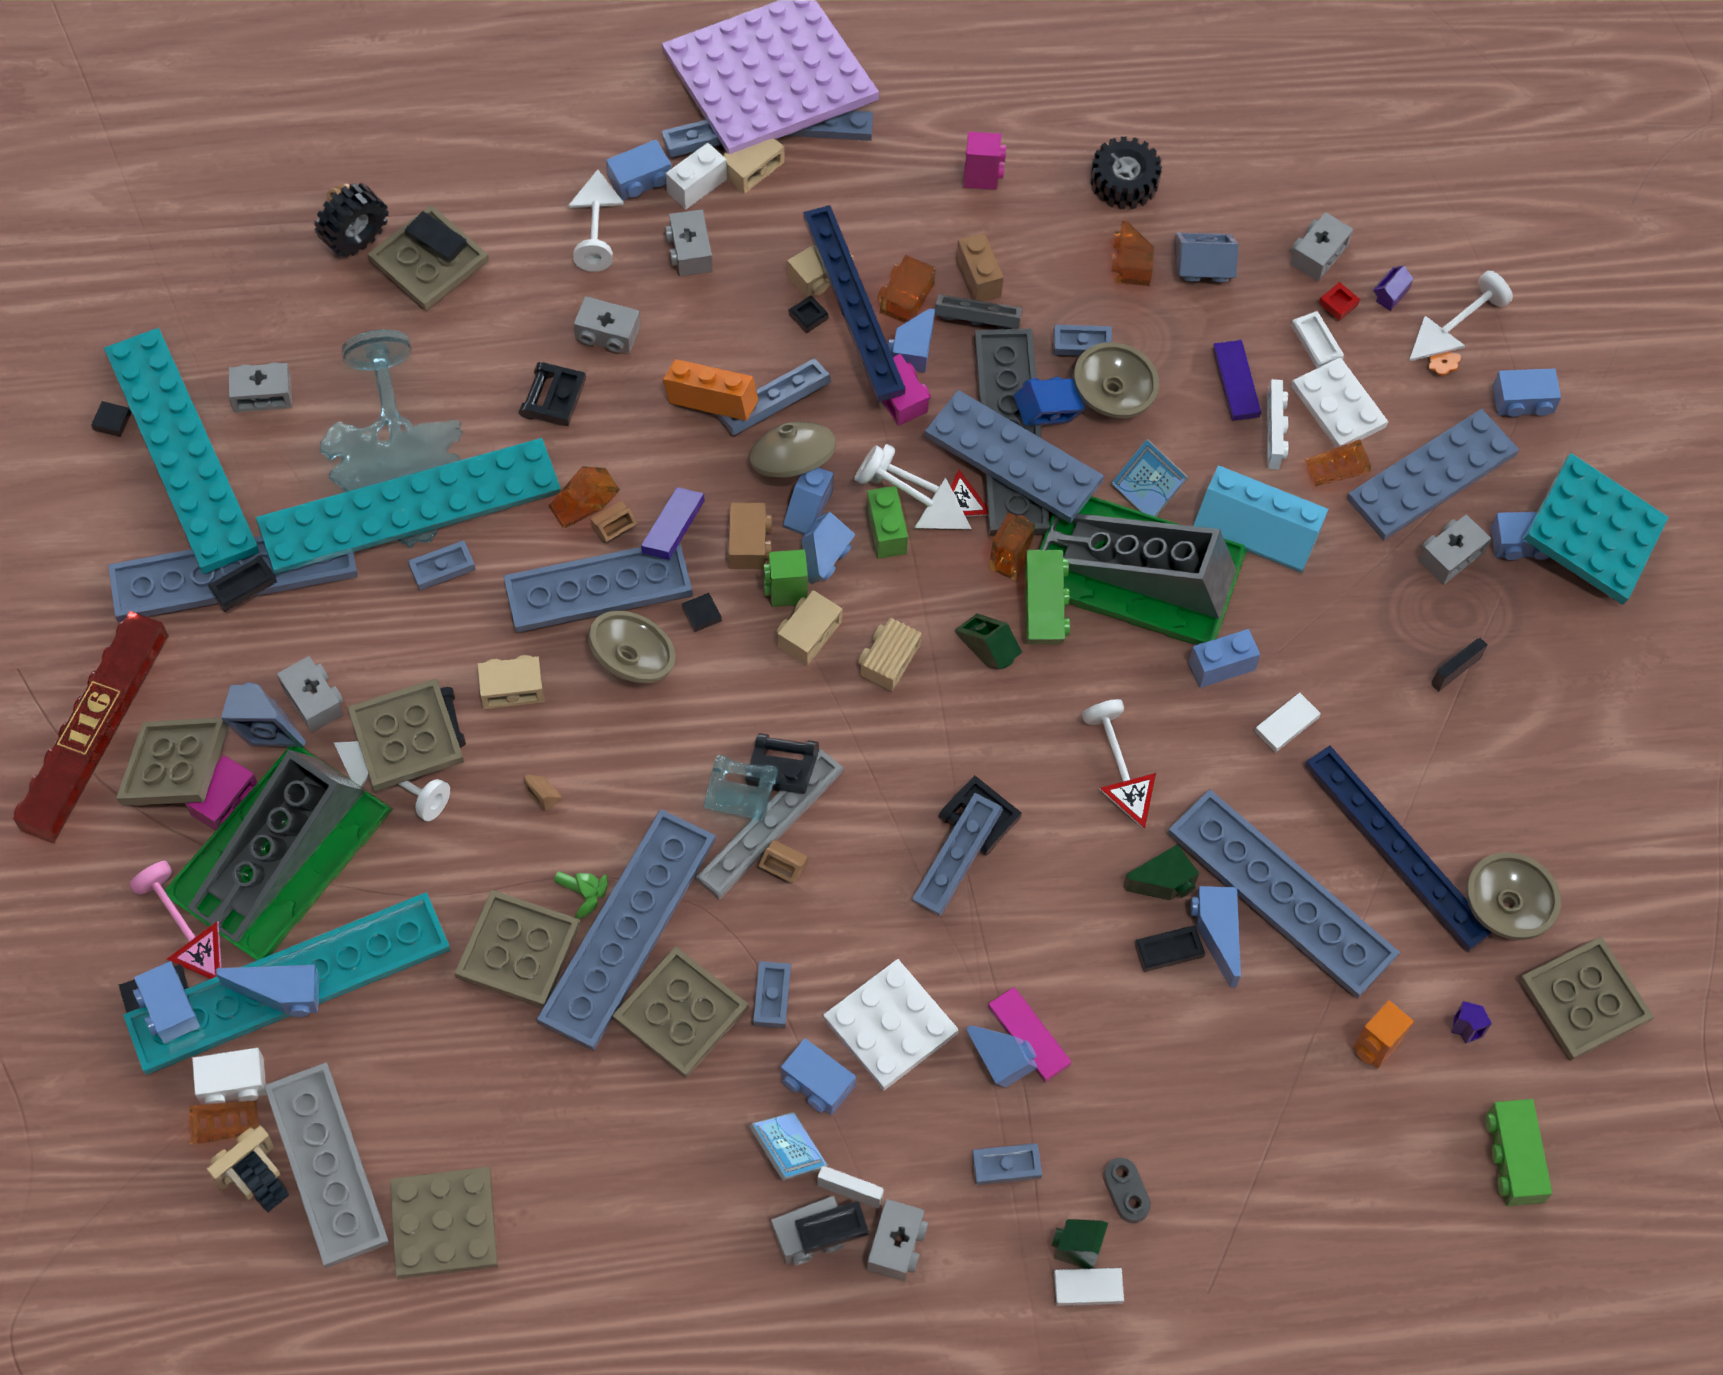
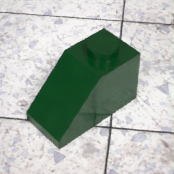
[955,613,1023,669]
[1123,844,1199,900]
[1051,1219,1108,1269]

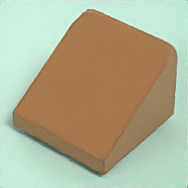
[524,775,562,812]

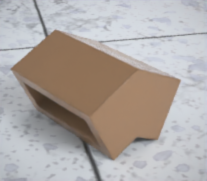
[590,501,638,542]
[759,839,808,883]

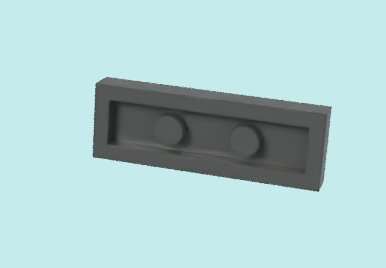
[935,294,1023,329]

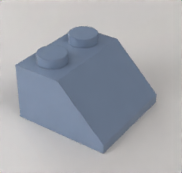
[1175,233,1239,282]
[221,682,306,747]

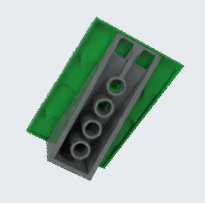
[1040,496,1247,645]
[164,747,394,960]

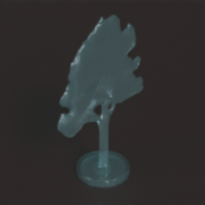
[320,330,463,548]

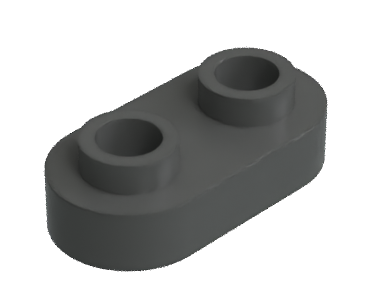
[1104,1158,1151,1223]

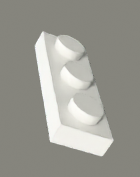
[1267,379,1288,470]

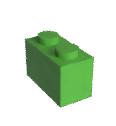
[866,486,908,559]
[763,550,808,607]

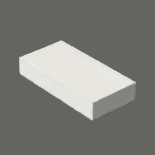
[1291,311,1344,369]
[1254,693,1321,753]
[817,1166,884,1209]
[1054,1268,1124,1306]

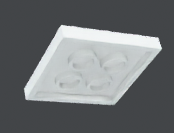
[823,959,959,1091]

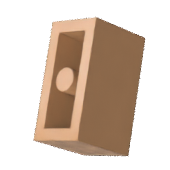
[956,232,1004,301]
[729,503,772,569]

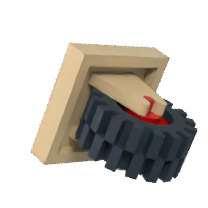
[207,1125,289,1213]

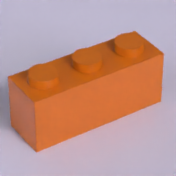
[663,359,759,421]

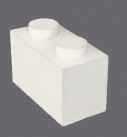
[666,143,727,210]
[193,1048,267,1107]

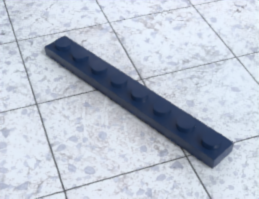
[803,205,906,402]
[1305,745,1493,952]

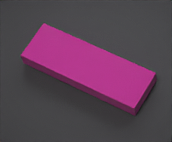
[988,987,1072,1083]

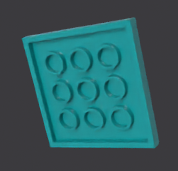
[1523,453,1669,605]

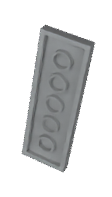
[264,1062,390,1268]

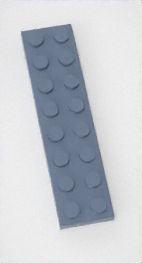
[108,536,358,622]
[1168,789,1400,999]
[537,809,716,1051]

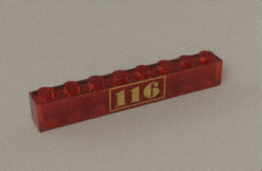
[13,611,169,844]

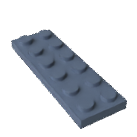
[925,390,1104,523]
[1347,409,1519,541]
[504,543,693,633]

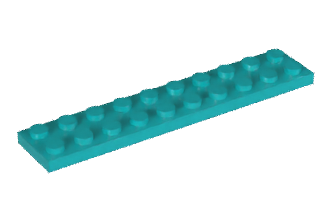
[104,327,259,574]
[256,438,561,575]
[123,892,451,1075]

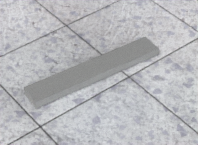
[696,749,844,900]

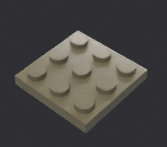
[368,205,489,311]
[347,678,464,791]
[116,717,229,806]
[455,889,581,1008]
[1519,936,1654,1061]
[612,946,749,1079]
[390,1167,498,1279]

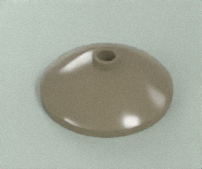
[1073,342,1159,418]
[749,421,836,477]
[588,611,676,683]
[1466,852,1561,940]

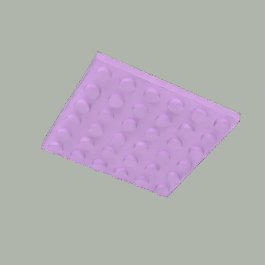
[662,0,879,154]

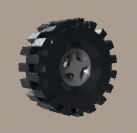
[1090,136,1162,210]
[314,183,389,257]

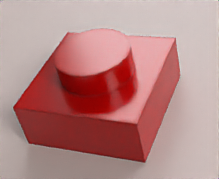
[1319,282,1360,321]

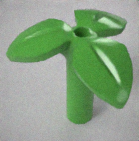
[554,871,608,919]

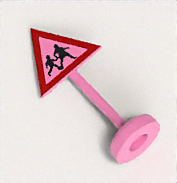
[129,861,221,979]

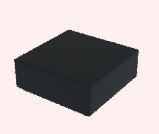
[789,295,829,334]
[91,401,131,437]
[682,593,722,633]

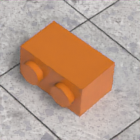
[1353,1000,1414,1069]

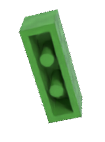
[1024,550,1070,644]
[1485,1099,1553,1206]

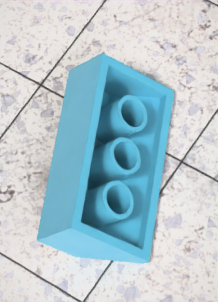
[1193,465,1328,573]

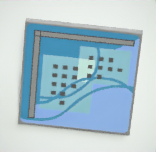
[1111,439,1189,517]
[749,1112,828,1181]

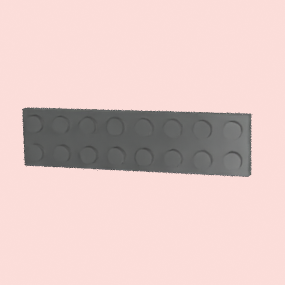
[975,329,1049,536]

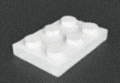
[1291,357,1388,451]

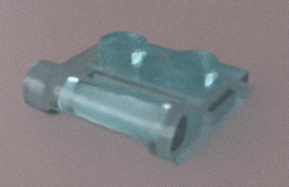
[704,755,778,821]

